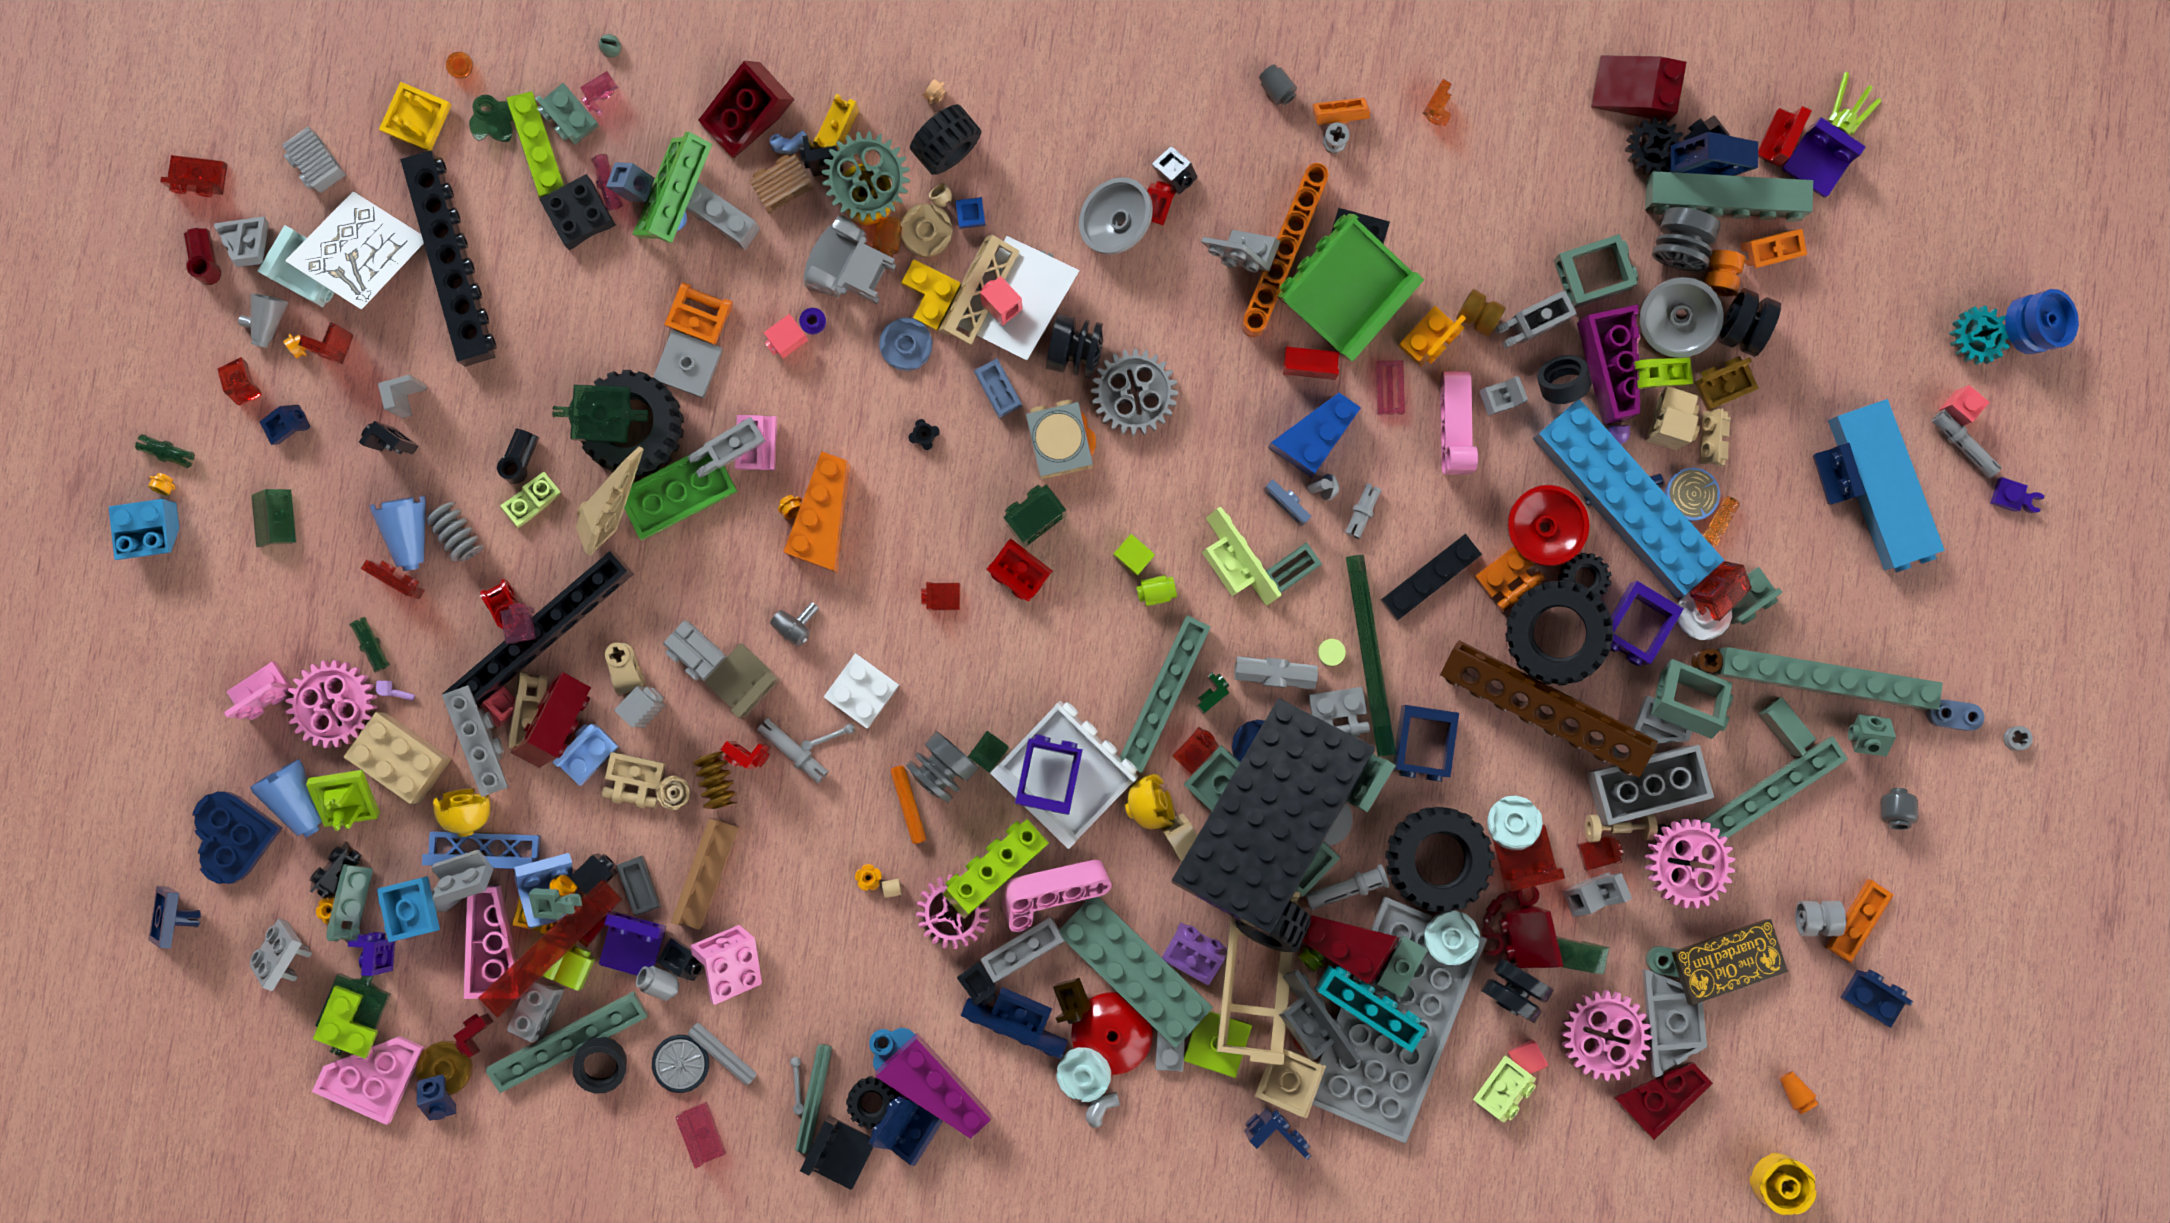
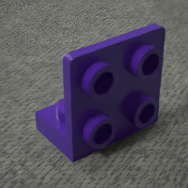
[1782,117,1866,198]
[599,911,667,976]

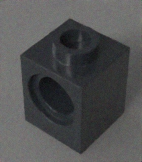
[569,853,618,897]

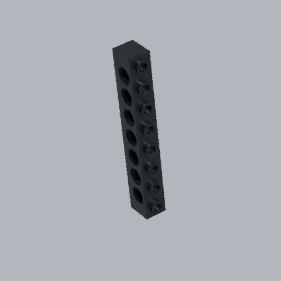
[400,150,497,367]
[442,551,634,707]

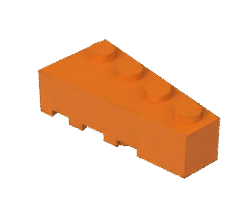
[783,451,850,574]

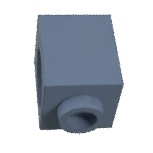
[606,162,655,202]

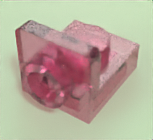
[580,71,618,117]
[500,603,536,644]

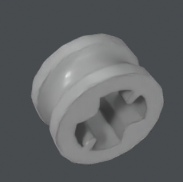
[2004,726,2033,751]

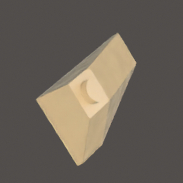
[576,446,644,556]

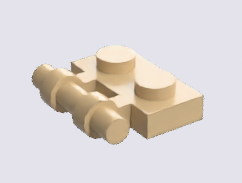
[602,752,666,809]

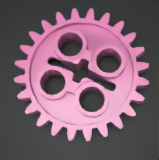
[286,660,378,748]
[1645,819,1735,909]
[1560,990,1652,1081]

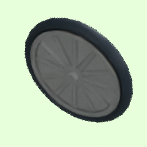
[652,1035,709,1093]

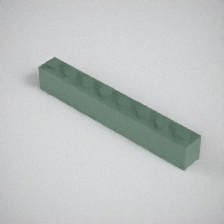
[1714,647,1943,710]

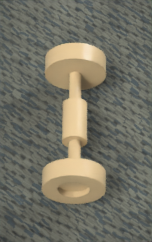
[1585,814,1658,842]

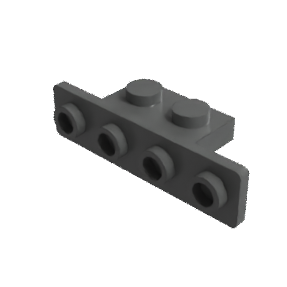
[1279,970,1361,1066]

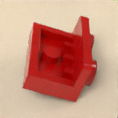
[986,539,1053,602]
[720,741,771,769]

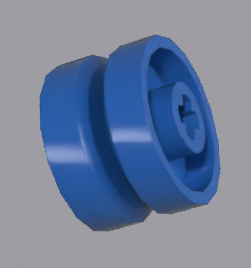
[2005,289,2079,354]

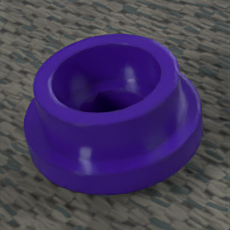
[799,307,826,335]

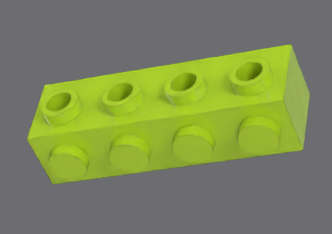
[943,819,1049,918]

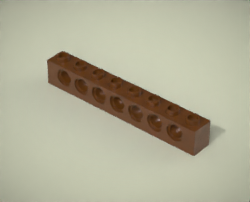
[1440,640,1658,778]

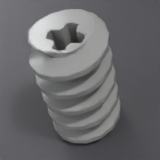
[426,502,484,562]

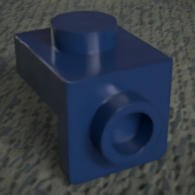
[417,1075,456,1121]

